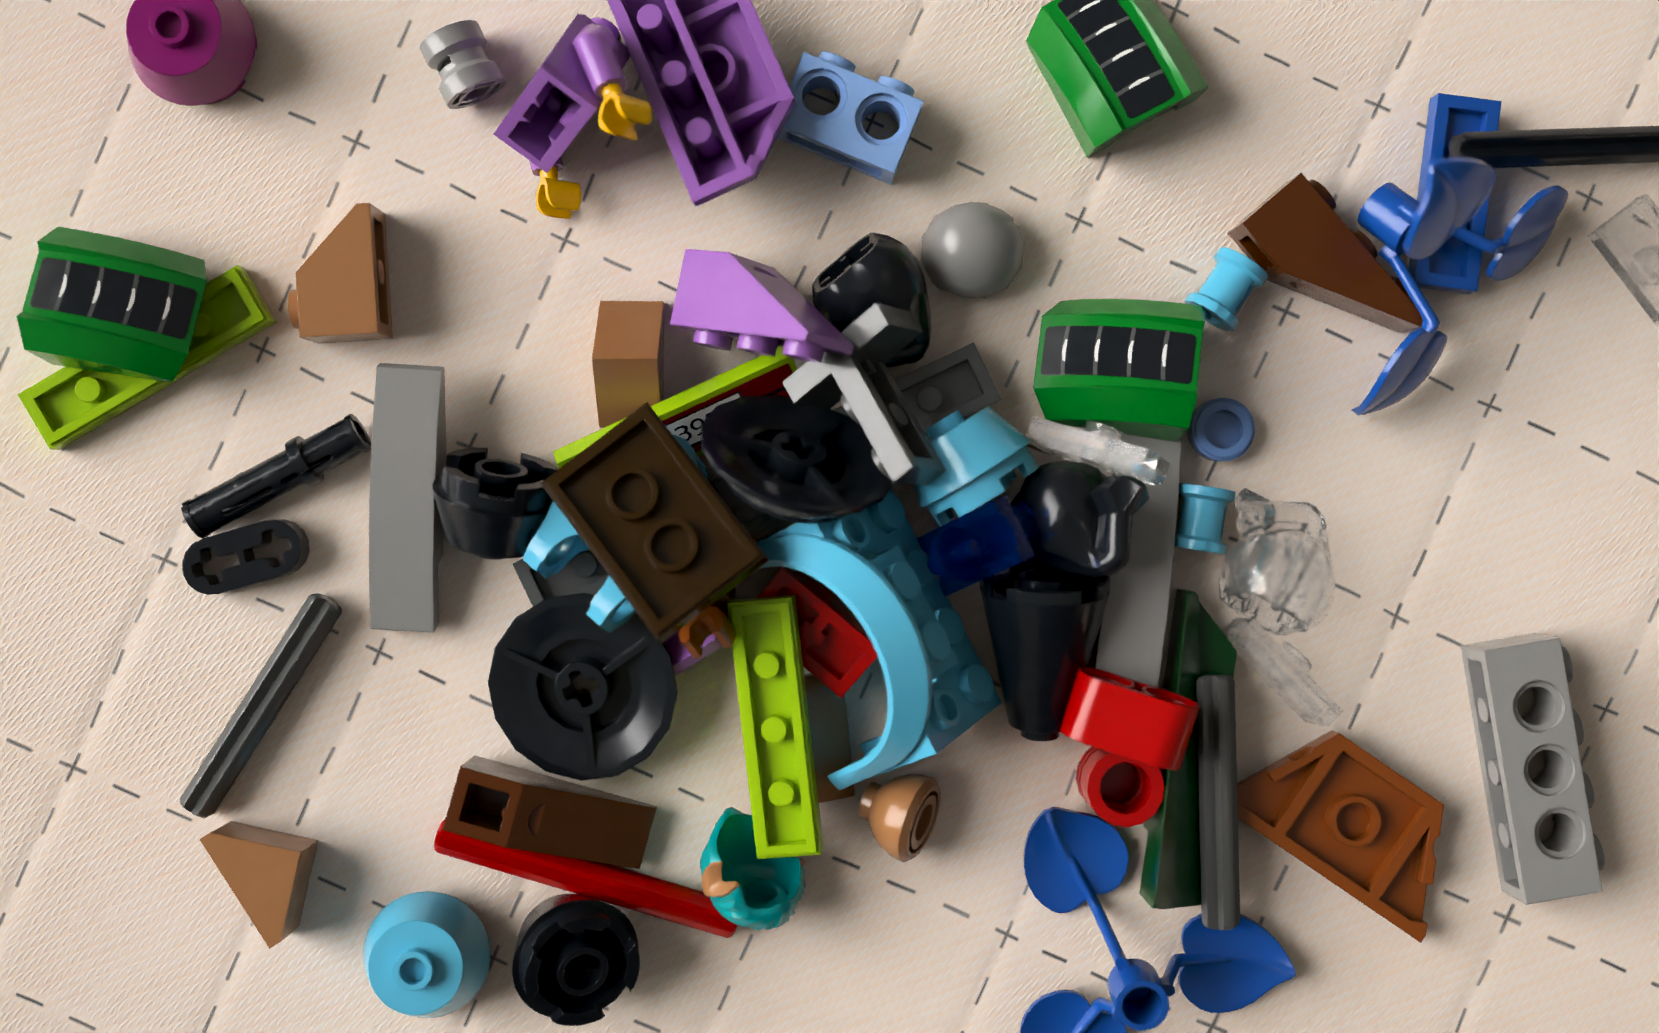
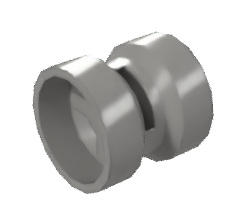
[419,20,506,109]

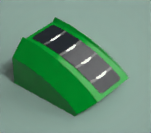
[1026,0,1209,158]
[16,227,207,383]
[1033,299,1205,442]

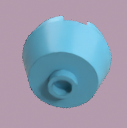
[915,406,1039,527]
[363,891,490,1018]

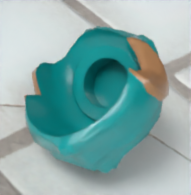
[699,807,806,930]

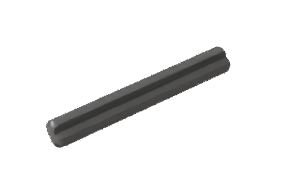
[180,593,342,818]
[1196,674,1240,930]

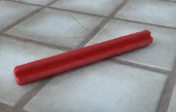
[434,819,737,938]

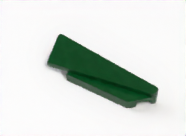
[1139,588,1237,909]

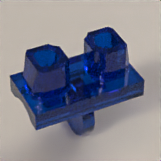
[917,495,1040,597]

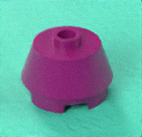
[126,0,257,106]

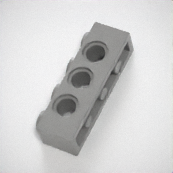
[1461,633,1605,905]

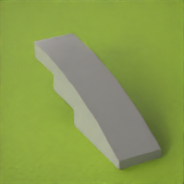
[369,363,446,633]
[1092,433,1182,687]

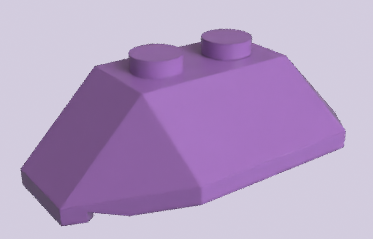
[607,0,796,207]

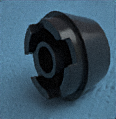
[432,448,557,560]
[512,894,640,1026]

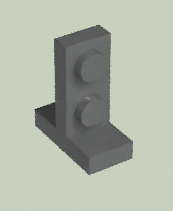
[782,303,946,486]

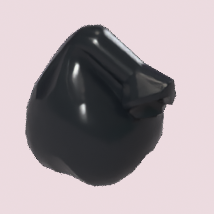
[812,232,931,368]
[1005,461,1150,578]

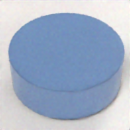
[1187,398,1255,462]

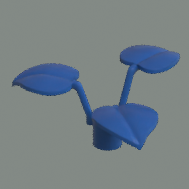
[1351,157,1568,415]
[1020,807,1296,1033]

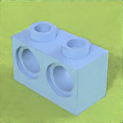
[778,51,924,185]

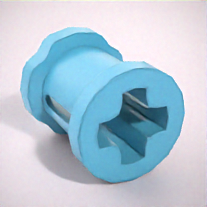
[1184,247,1268,332]
[1174,483,1236,555]

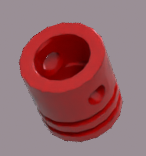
[1075,747,1165,827]

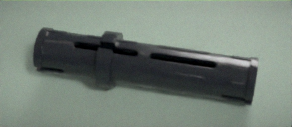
[181,414,371,538]

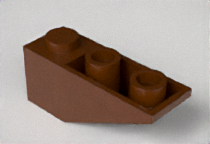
[1228,173,1422,333]
[442,755,657,869]

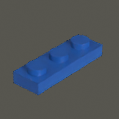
[1408,93,1502,294]

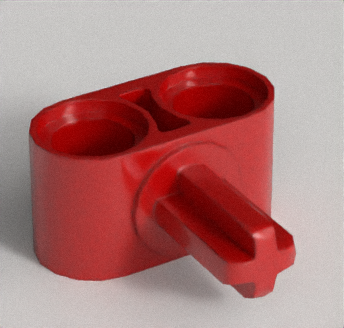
[1060,667,1200,770]

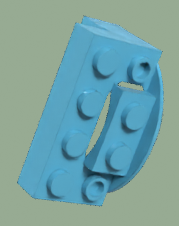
[757,488,1002,791]

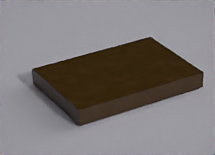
[541,402,769,643]

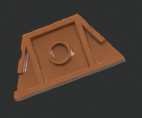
[1237,730,1444,943]

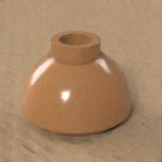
[858,774,941,862]

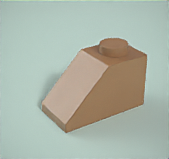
[288,203,393,343]

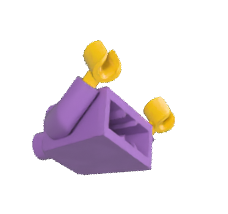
[493,14,652,219]

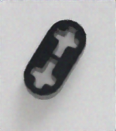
[182,520,310,595]

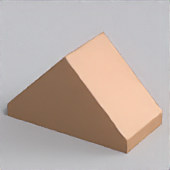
[592,301,664,428]
[199,821,318,949]

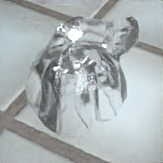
[1216,488,1335,635]

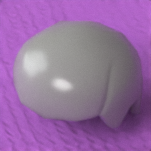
[921,202,1025,299]

